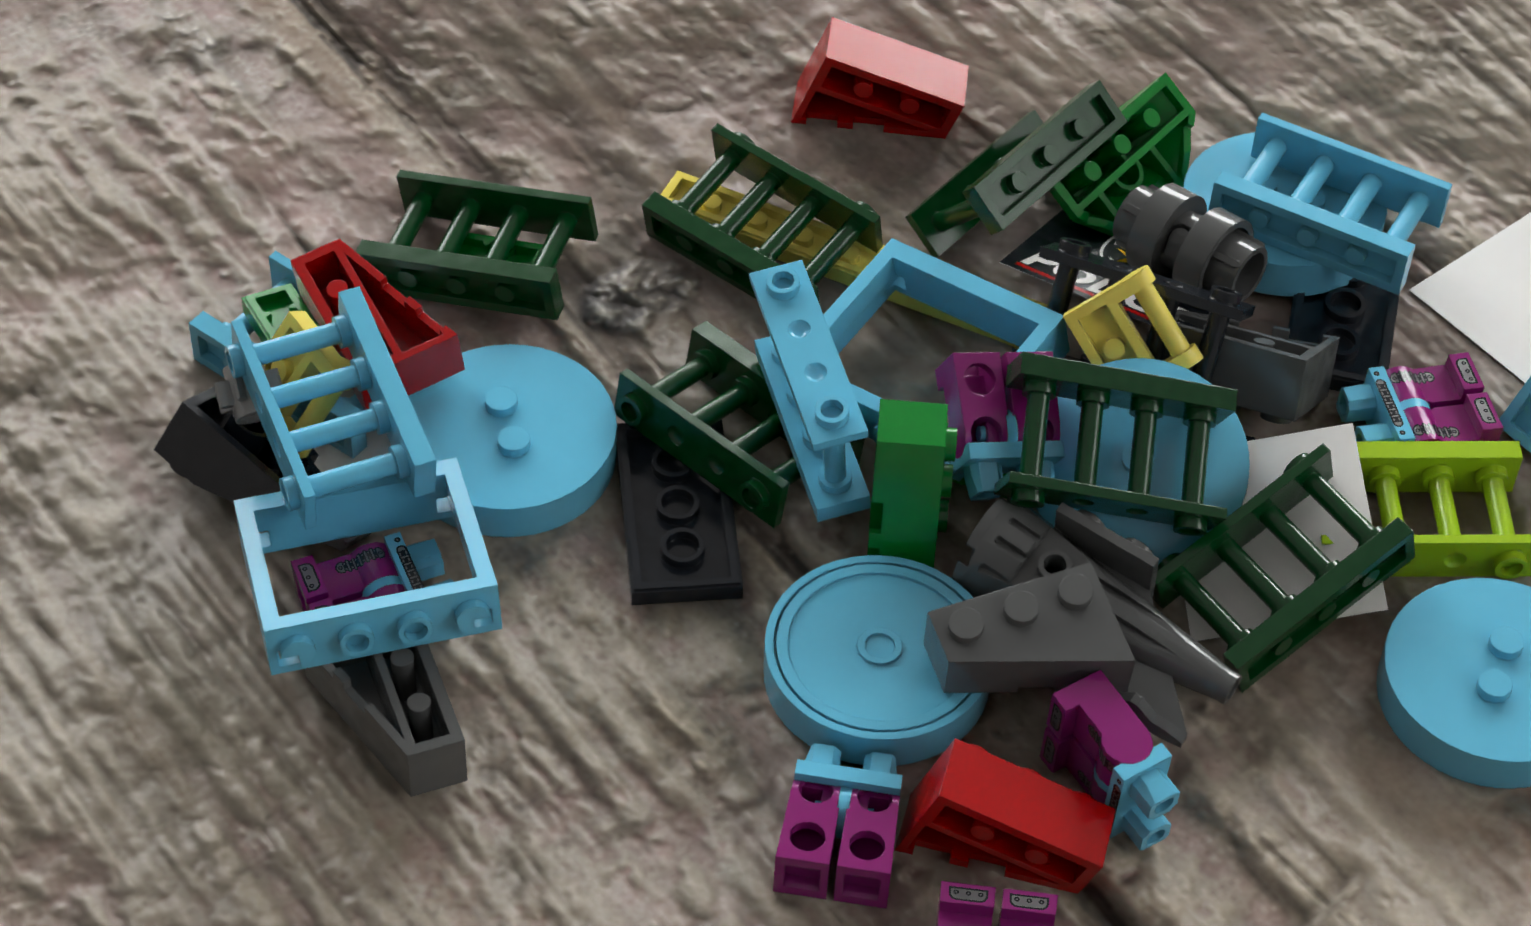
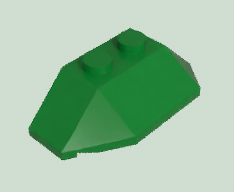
[1049,72,1196,236]

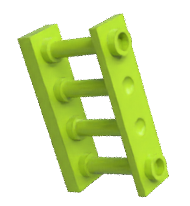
[1321,441,1531,579]

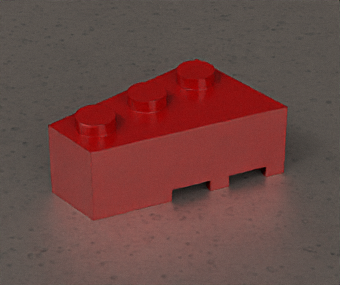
[791,17,969,139]
[290,239,465,410]
[895,738,1116,894]

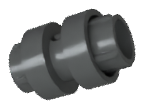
[1113,183,1268,302]

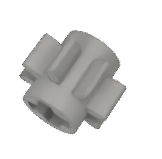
[214,365,282,425]

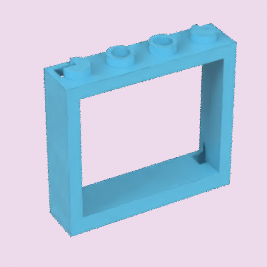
[823,238,1070,482]
[233,458,503,675]

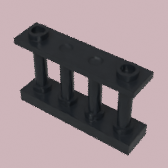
[1012,237,1255,383]

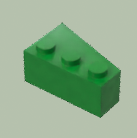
[867,399,957,568]

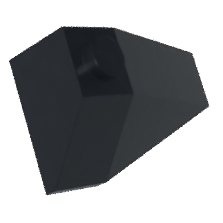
[154,386,371,551]

